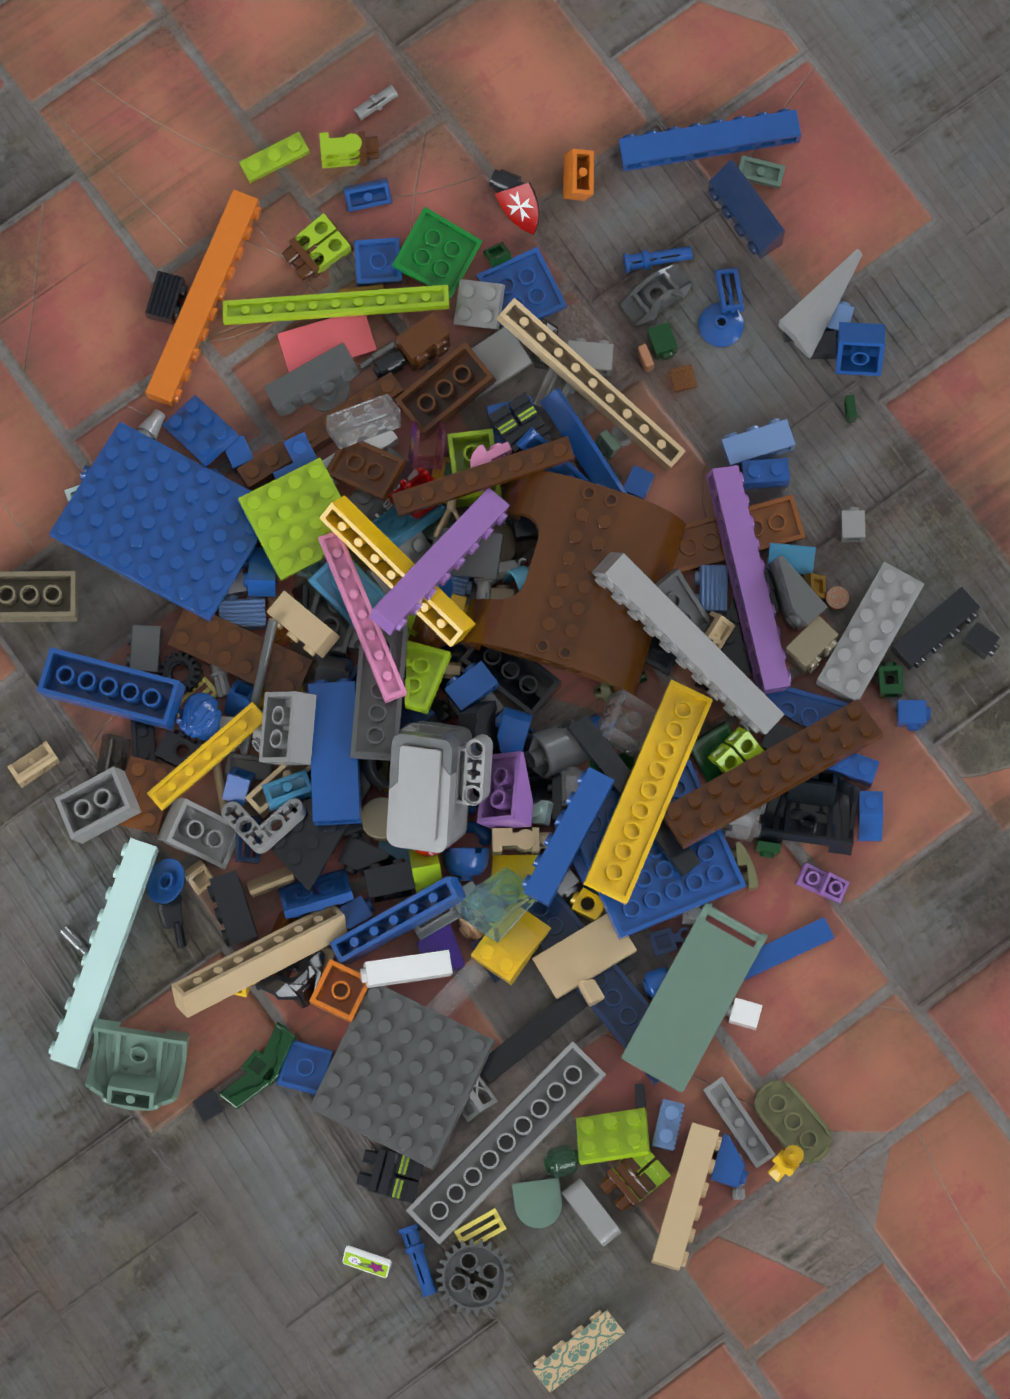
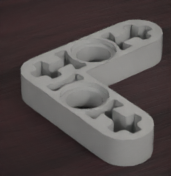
[221,798,307,854]

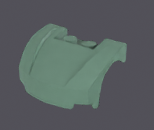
[85,1019,190,1111]

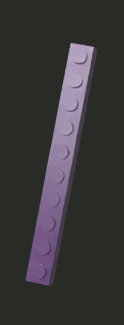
[706,465,791,694]

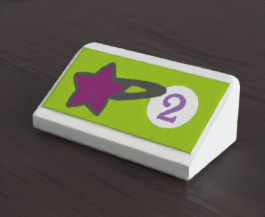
[342,1245,392,1278]

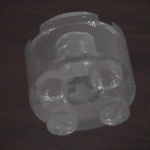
[723,803,766,842]

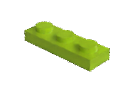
[239,132,310,183]

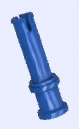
[623,245,693,273]
[398,1224,438,1297]

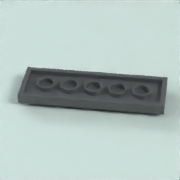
[350,625,408,761]

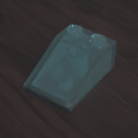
[459,867,536,943]

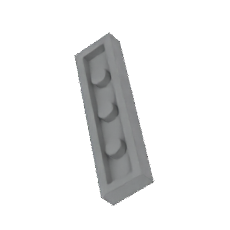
[703,1077,776,1169]

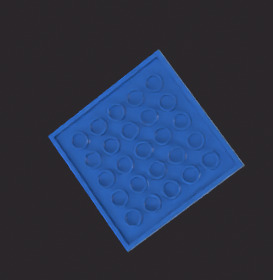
[562,759,746,940]

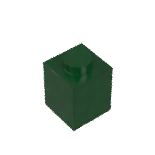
[647,322,678,360]

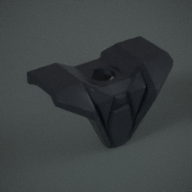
[255,950,325,1009]

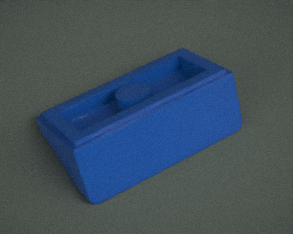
[343,178,392,212]

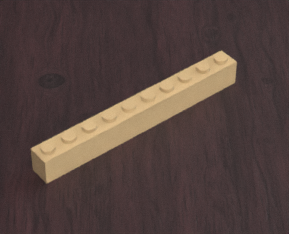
[496,298,686,471]

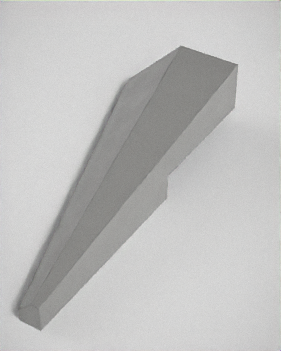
[778,248,862,359]

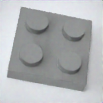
[453,279,505,330]

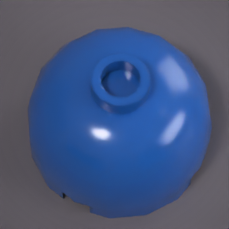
[443,847,489,881]

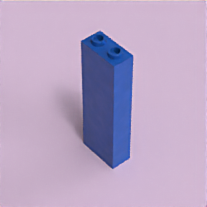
[308,678,362,826]

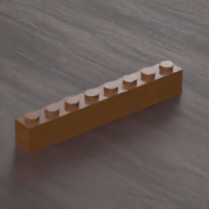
[237,372,404,491]

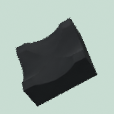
[459,700,500,752]

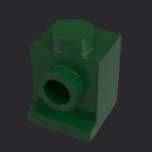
[877,662,904,698]

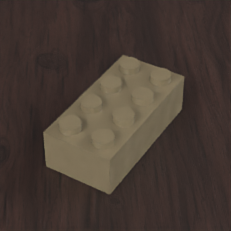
[0,571,79,623]

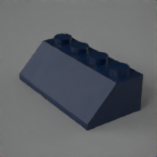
[707,159,785,259]

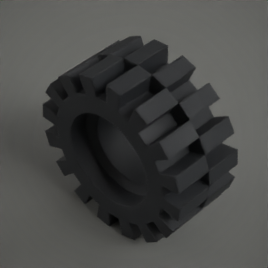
[158,651,203,695]

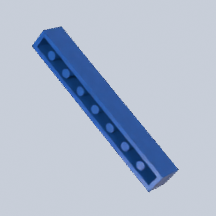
[618,108,801,171]

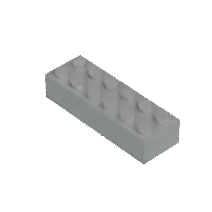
[815,562,924,703]

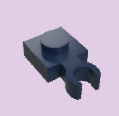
[648,927,689,957]

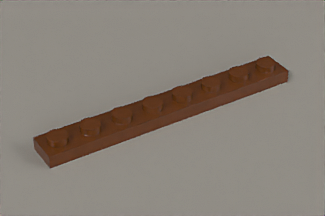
[392,436,575,517]

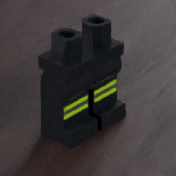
[488,392,552,454]
[357,1149,424,1204]

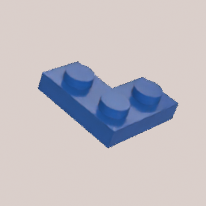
[273,432,317,479]

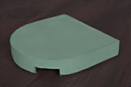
[512,1178,562,1229]

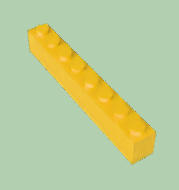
[319,495,476,647]

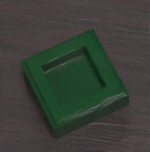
[483,242,513,268]
[844,394,857,423]

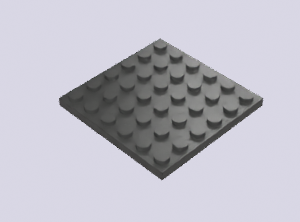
[309,986,496,1170]

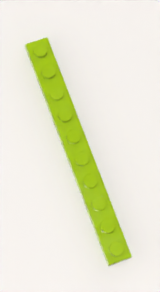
[223,285,450,325]

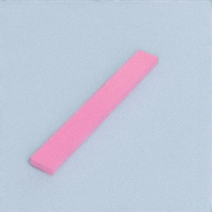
[318,532,407,703]

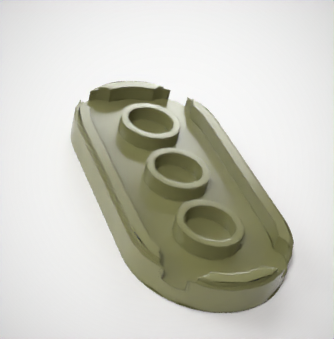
[754,1080,832,1164]

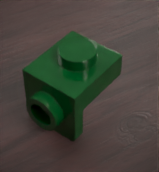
[754,830,781,859]

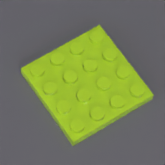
[238,458,348,581]

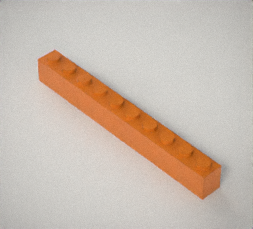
[145,189,262,408]

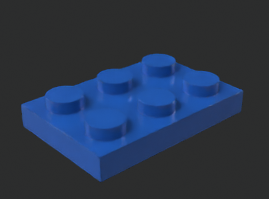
[162,395,239,467]
[278,869,354,919]

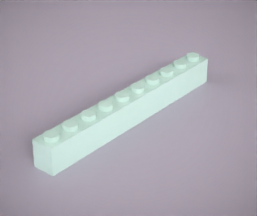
[49,838,159,1070]

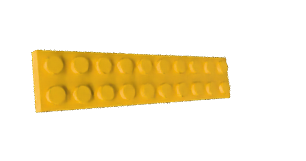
[583,679,713,904]

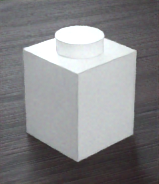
[725,998,763,1030]

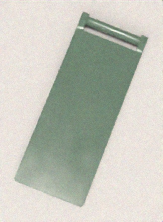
[621,902,768,1093]

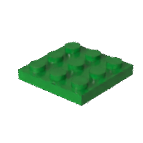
[391,207,483,300]

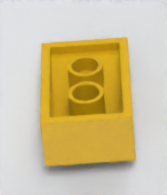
[471,902,551,985]

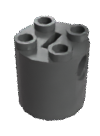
[525,719,589,778]

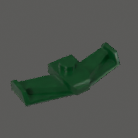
[219,1022,296,1110]

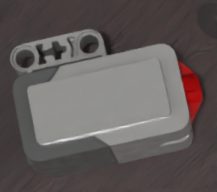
[387,721,493,856]

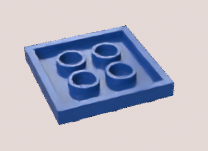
[476,246,567,328]

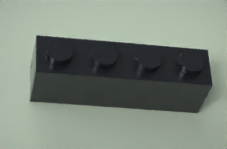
[891,587,980,670]

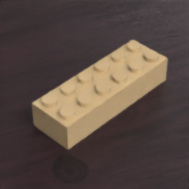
[651,1122,722,1271]

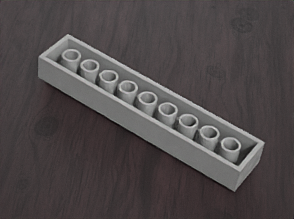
[592,552,784,735]
[406,1041,606,1245]

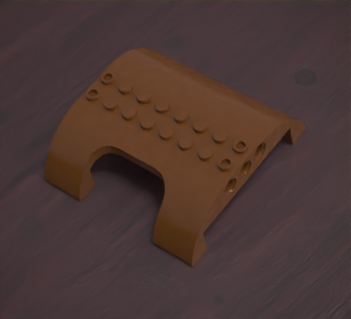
[457,471,686,698]

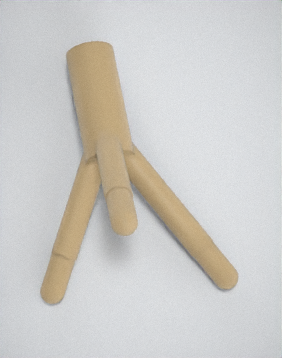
[434,499,460,537]

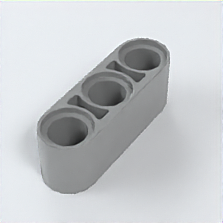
[561,1178,622,1247]

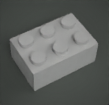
[259,691,316,765]
[54,766,141,844]

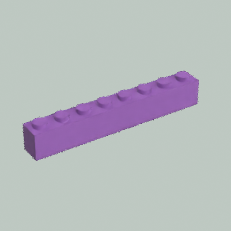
[369,488,510,635]

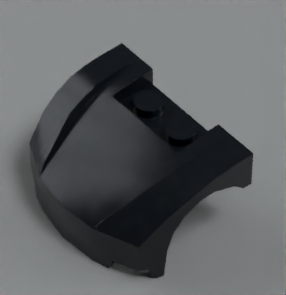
[759,770,860,856]

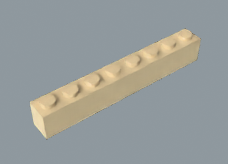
[171,905,347,1018]

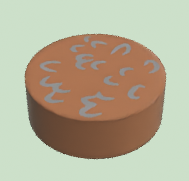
[826,586,849,610]

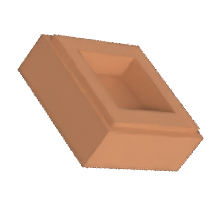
[637,344,654,373]

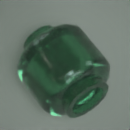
[544,1144,580,1178]

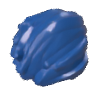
[176,693,222,742]

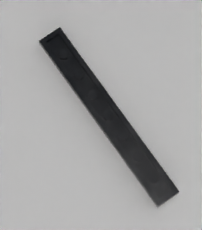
[567,714,701,877]
[481,956,637,1084]

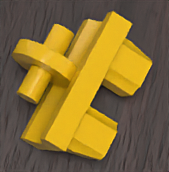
[768,1145,804,1182]

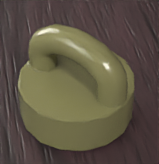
[593,682,616,702]

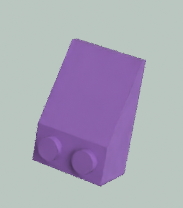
[477,751,533,829]

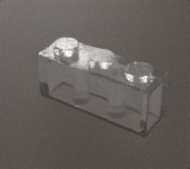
[327,394,401,449]
[426,958,490,1018]

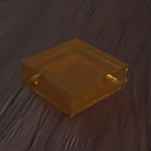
[669,364,697,393]

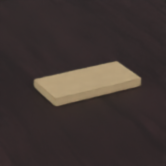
[532,914,637,999]

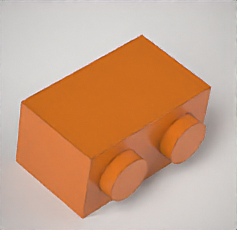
[563,149,594,201]

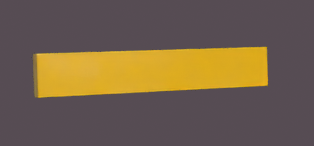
[147,702,263,811]

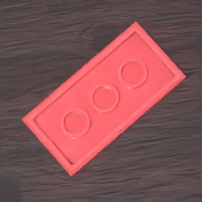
[277,315,377,372]

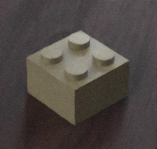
[785,615,839,675]

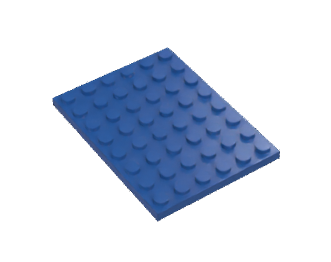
[49,422,259,622]

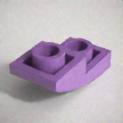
[795,863,850,903]

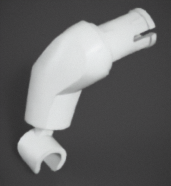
[474,558,527,599]

